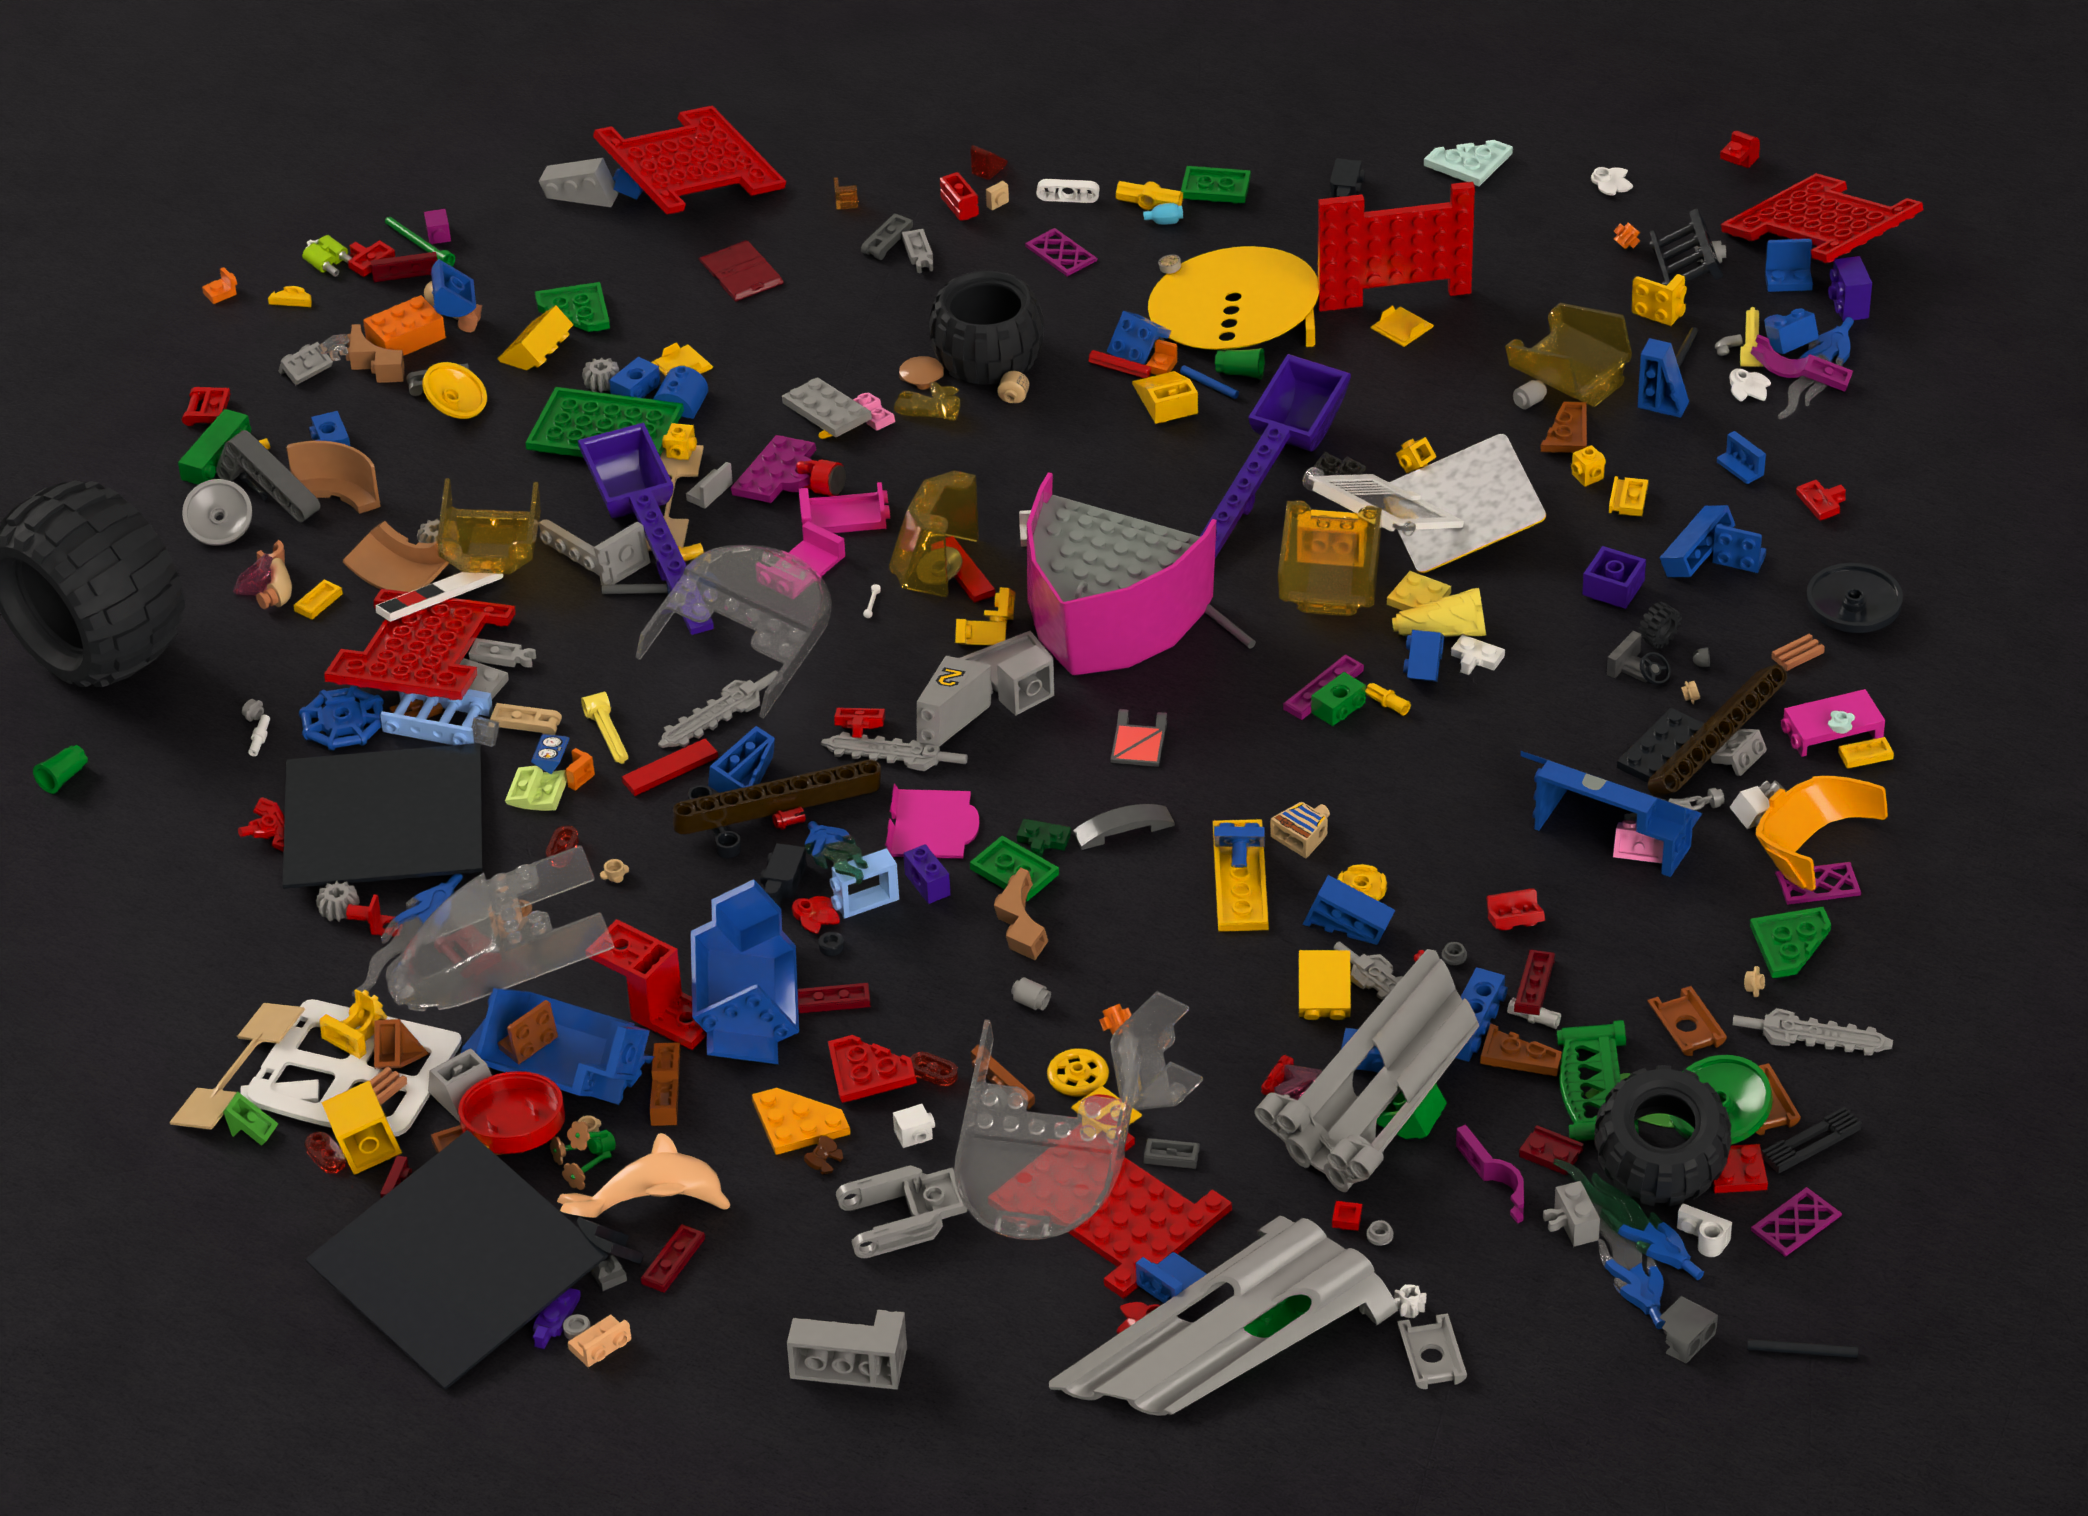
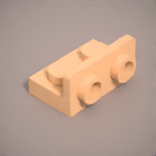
[568,1315,631,1367]

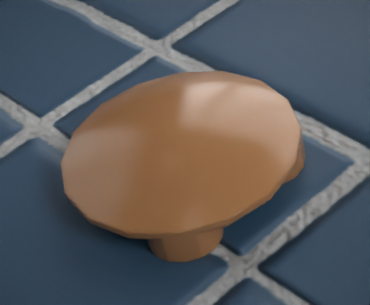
[899,356,944,389]

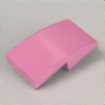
[853,393,895,431]

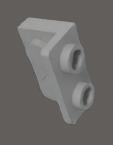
[278,342,333,386]
[1711,729,1767,776]

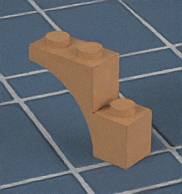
[346,324,405,383]
[994,867,1048,960]

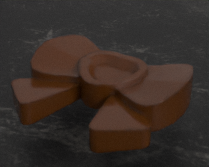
[804,1136,843,1174]

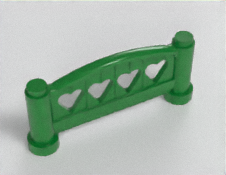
[1557,1020,1639,1142]

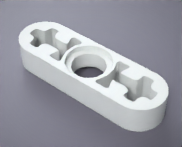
[1036,179,1100,203]

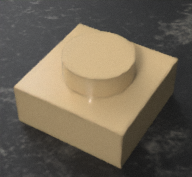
[986,181,1009,210]

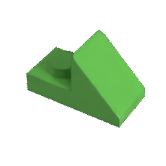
[223,1092,278,1146]

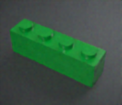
[178,409,251,485]

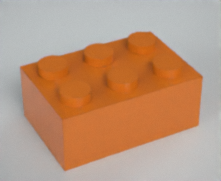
[363,295,446,356]

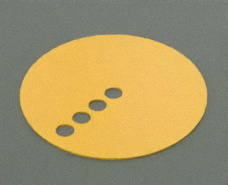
[1148,246,1319,350]

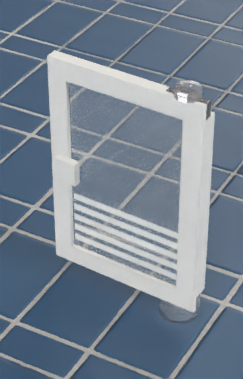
[1303,467,1464,536]

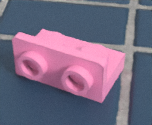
[1613,820,1664,863]

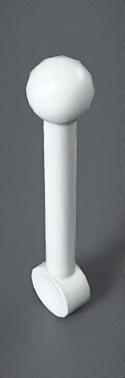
[863,584,881,618]

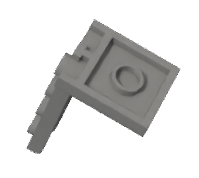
[539,519,650,585]

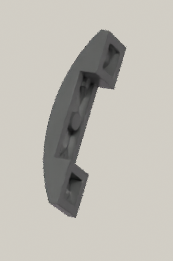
[1073,804,1175,850]

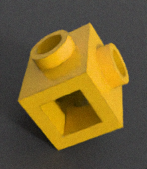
[662,423,697,460]
[1395,437,1437,473]
[1571,445,1606,487]

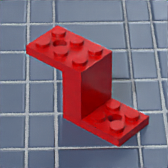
[585,919,707,1050]

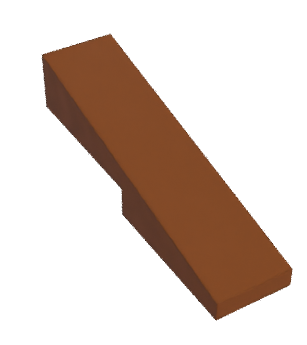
[650,1043,680,1126]

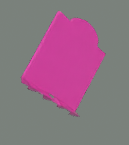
[885,783,979,858]

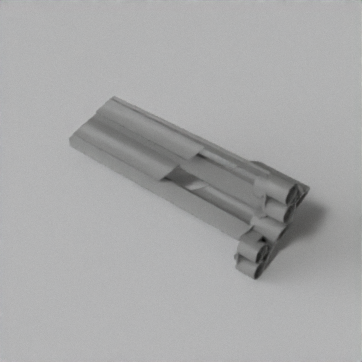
[1254,949,1479,1192]
[1049,1216,1398,1416]

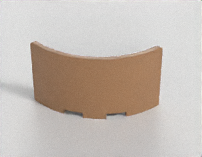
[286,441,380,514]
[343,521,455,592]

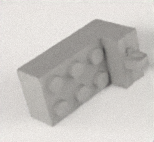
[787,1310,907,1390]

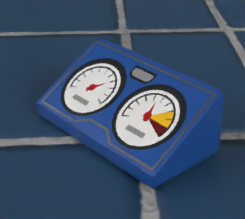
[531,734,570,774]

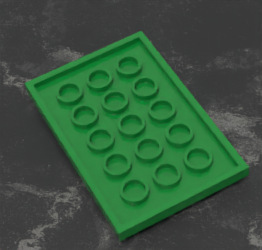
[525,387,684,458]

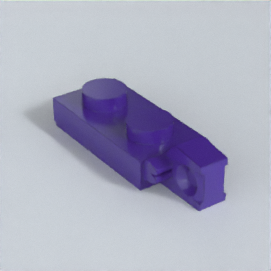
[533,1288,581,1349]

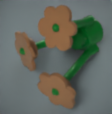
[550,1121,616,1190]

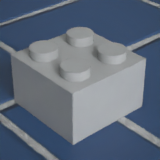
[997,645,1054,715]

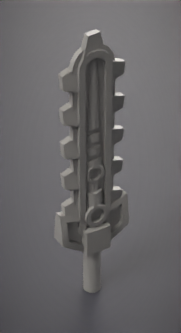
[658,670,780,748]
[821,732,968,771]
[1334,942,1403,999]
[1732,1008,1893,1055]

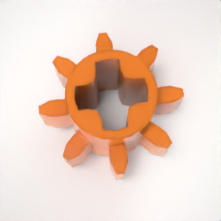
[1614,223,1640,249]
[1099,1004,1133,1035]

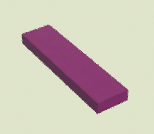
[1283,654,1364,720]

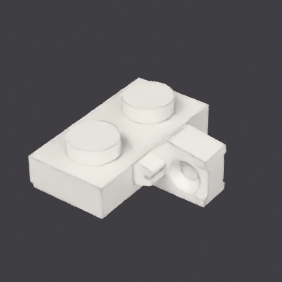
[1451,635,1505,675]

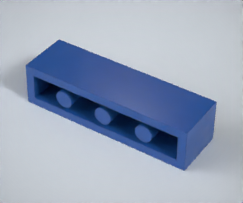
[1659,505,1735,577]

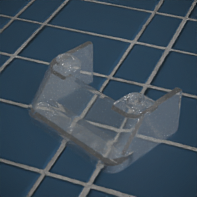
[1110,991,1203,1110]

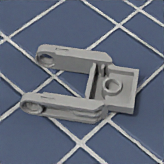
[836,1165,967,1258]

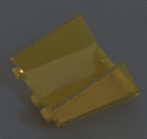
[1505,303,1632,407]
[889,471,979,597]
[437,479,541,574]
[1278,500,1382,616]

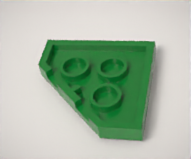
[535,282,610,332]
[1750,907,1831,978]

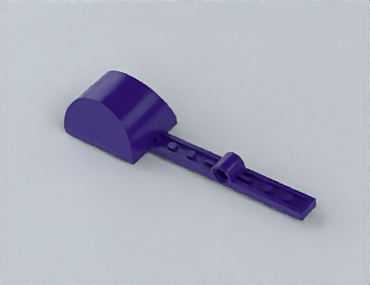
[1200,354,1351,558]
[578,422,714,635]

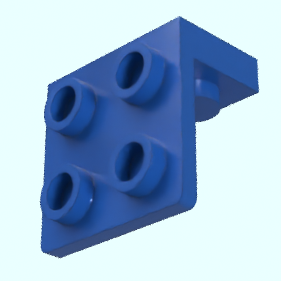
[1765,239,1813,292]
[1107,311,1171,365]
[1712,524,1766,573]
[1136,1252,1207,1303]

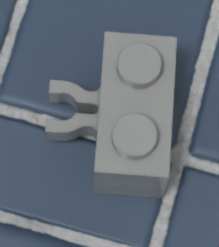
[1543,1181,1600,1246]

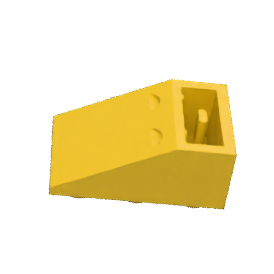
[1132,371,1198,424]

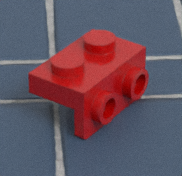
[1486,888,1545,930]

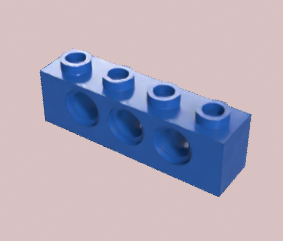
[1455,967,1508,1062]

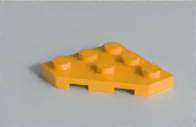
[752,1088,850,1155]

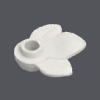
[1591,167,1633,195]
[1729,369,1771,402]

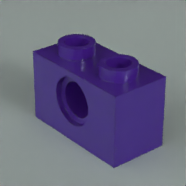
[904,844,950,904]

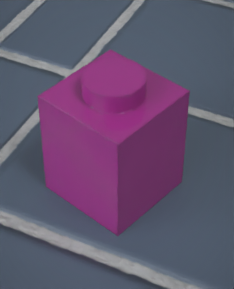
[424,209,451,244]

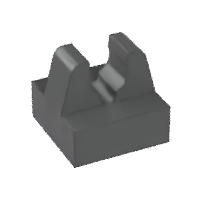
[591,1255,627,1291]

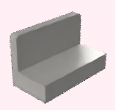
[686,462,733,508]

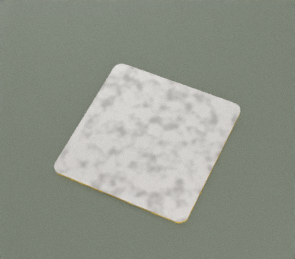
[1380,434,1546,573]

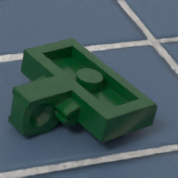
[1017,819,1071,857]

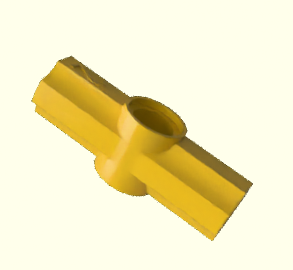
[1116,181,1183,210]

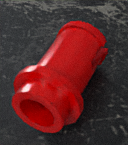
[772,807,806,830]

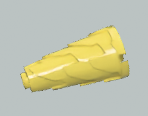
[1392,588,1486,637]

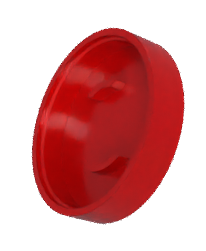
[458,1071,565,1154]

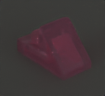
[233,553,273,596]
[1274,1065,1322,1100]

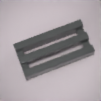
[1144,1138,1200,1169]

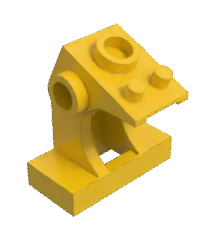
[319,989,387,1059]

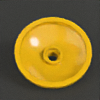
[422,362,487,419]

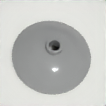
[182,479,252,546]

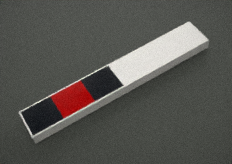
[376,562,503,622]

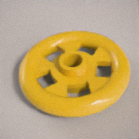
[1047,1049,1109,1097]

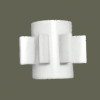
[1394,1285,1426,1318]

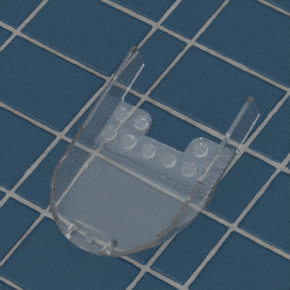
[635,544,832,718]
[388,846,614,1011]
[954,1019,1142,1240]

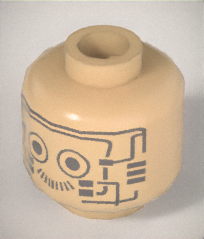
[998,371,1029,403]

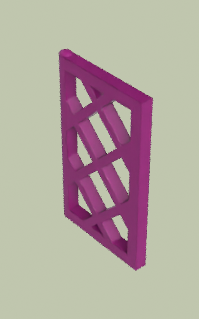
[1025,228,1098,277]
[1775,862,1861,905]
[1751,1187,1842,1257]

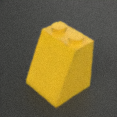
[1299,950,1351,1020]
[321,1081,402,1175]

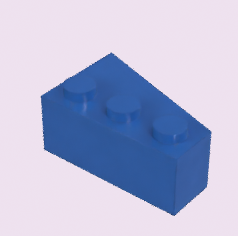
[1638,338,1689,418]
[708,726,775,793]
[1302,875,1395,945]

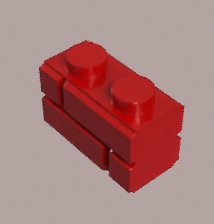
[940,172,979,221]

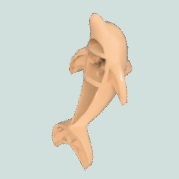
[557,1133,730,1218]

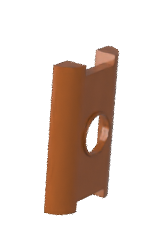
[1648,986,1727,1056]
[1756,1063,1801,1135]

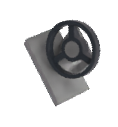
[1607,631,1671,685]

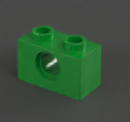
[1311,672,1366,726]

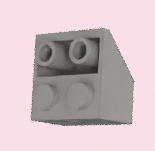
[428,1048,492,1122]

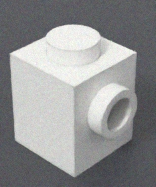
[1730,786,1770,829]
[893,1104,935,1148]

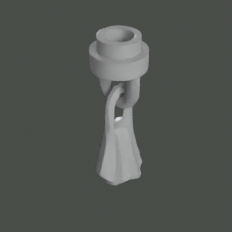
[1669,788,1725,810]

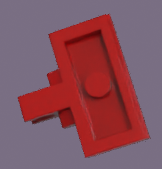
[348,240,395,277]
[1796,480,1846,521]
[834,708,885,738]

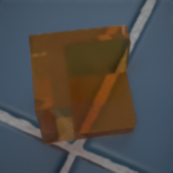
[834,177,858,210]

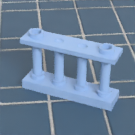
[380,689,493,745]

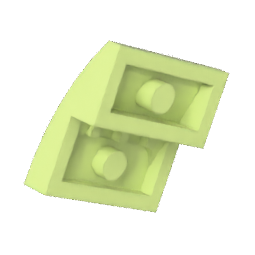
[505,766,567,811]

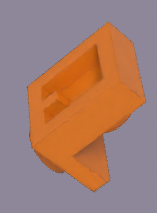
[202,267,237,304]
[1146,339,1177,375]
[566,748,595,791]

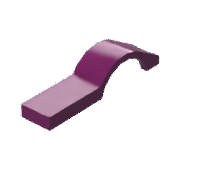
[1750,335,1853,392]
[1456,1125,1524,1223]

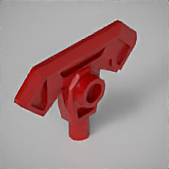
[238,797,285,852]

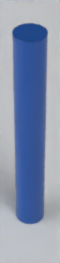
[1180,365,1239,399]

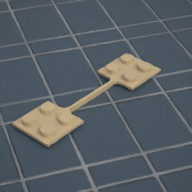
[645,445,704,551]
[170,1003,305,1130]

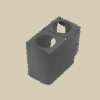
[1660,1296,1718,1363]

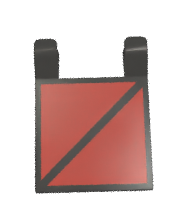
[1111,709,1167,767]

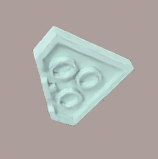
[1424,140,1513,186]

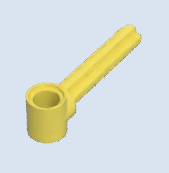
[1740,307,1763,367]
[581,691,628,764]

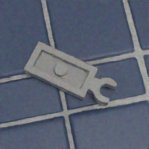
[902,229,933,273]
[469,638,536,667]

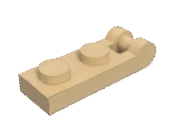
[490,703,562,735]

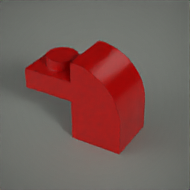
[1720,131,1760,168]

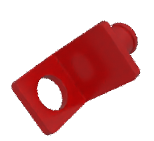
[346,894,403,937]

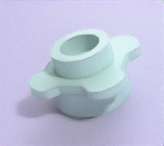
[1828,711,1855,734]

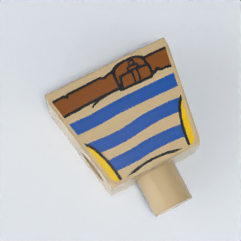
[1271,802,1330,858]

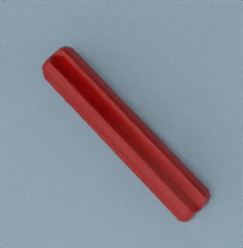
[1089,350,1151,378]

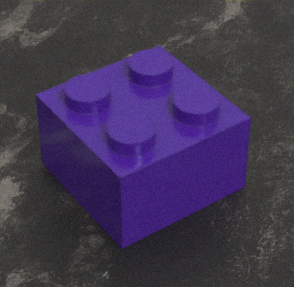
[1828,256,1872,322]
[1582,546,1646,609]

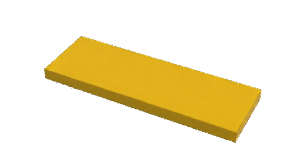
[1213,819,1269,931]

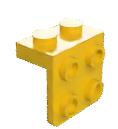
[1632,274,1687,326]

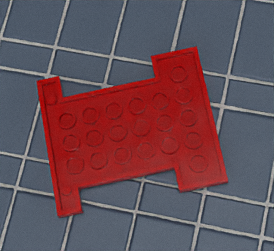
[593,105,786,214]
[1721,173,1923,263]
[1318,182,1475,311]
[324,589,516,700]
[988,1123,1232,1299]

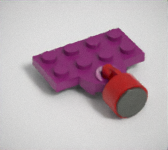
[731,435,846,503]

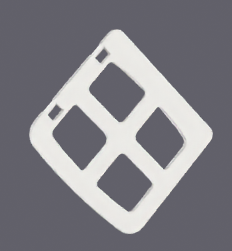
[247,999,462,1137]

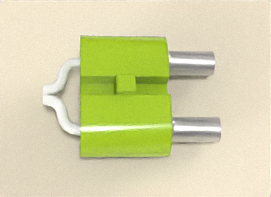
[302,235,352,277]

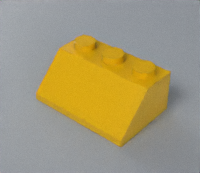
[498,305,573,370]

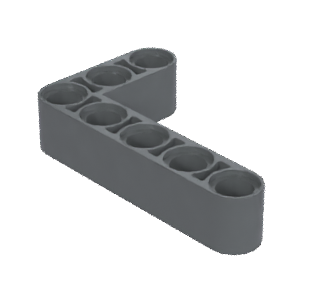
[216,430,320,522]

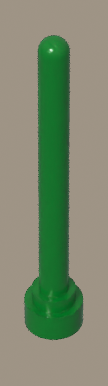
[385,217,455,266]

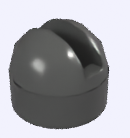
[1693,648,1710,667]

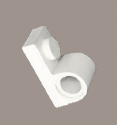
[1677,1204,1732,1257]

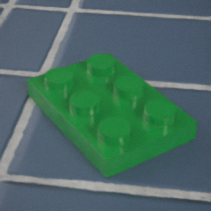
[1181,166,1251,203]
[970,836,1059,902]

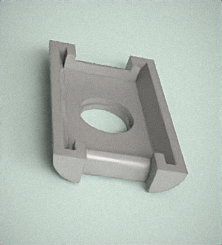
[1397,1314,1467,1389]

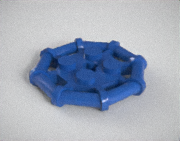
[299,685,384,750]

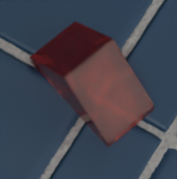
[971,145,1008,180]

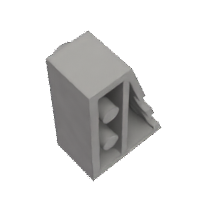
[539,158,619,207]

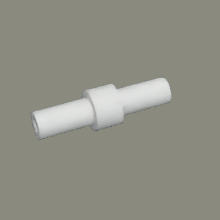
[248,715,270,756]

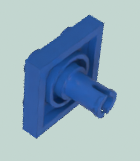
[1214,823,1265,868]

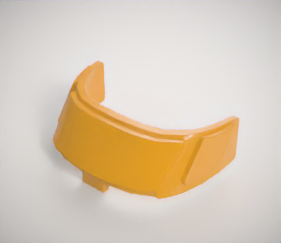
[1756,776,1888,891]

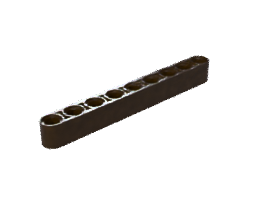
[1648,664,1787,797]
[673,760,881,834]

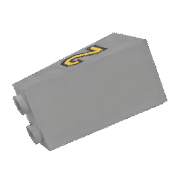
[917,656,991,746]

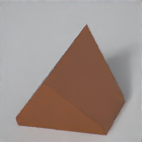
[374,1019,429,1069]

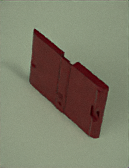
[698,240,783,302]

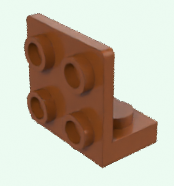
[498,1000,558,1065]

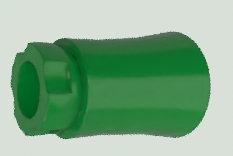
[1215,348,1265,380]
[33,745,88,794]

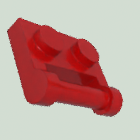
[182,387,231,426]

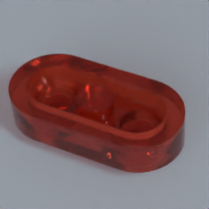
[546,826,579,867]
[910,1052,958,1086]
[305,1132,346,1173]

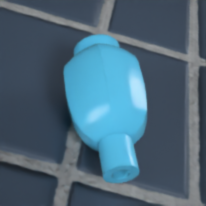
[1143,203,1183,225]

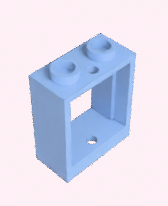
[830,848,899,919]

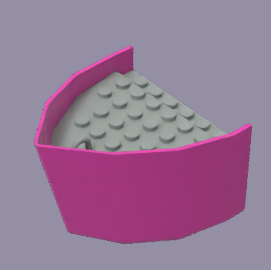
[1027,472,1217,675]

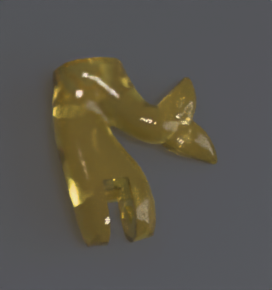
[894,382,960,421]

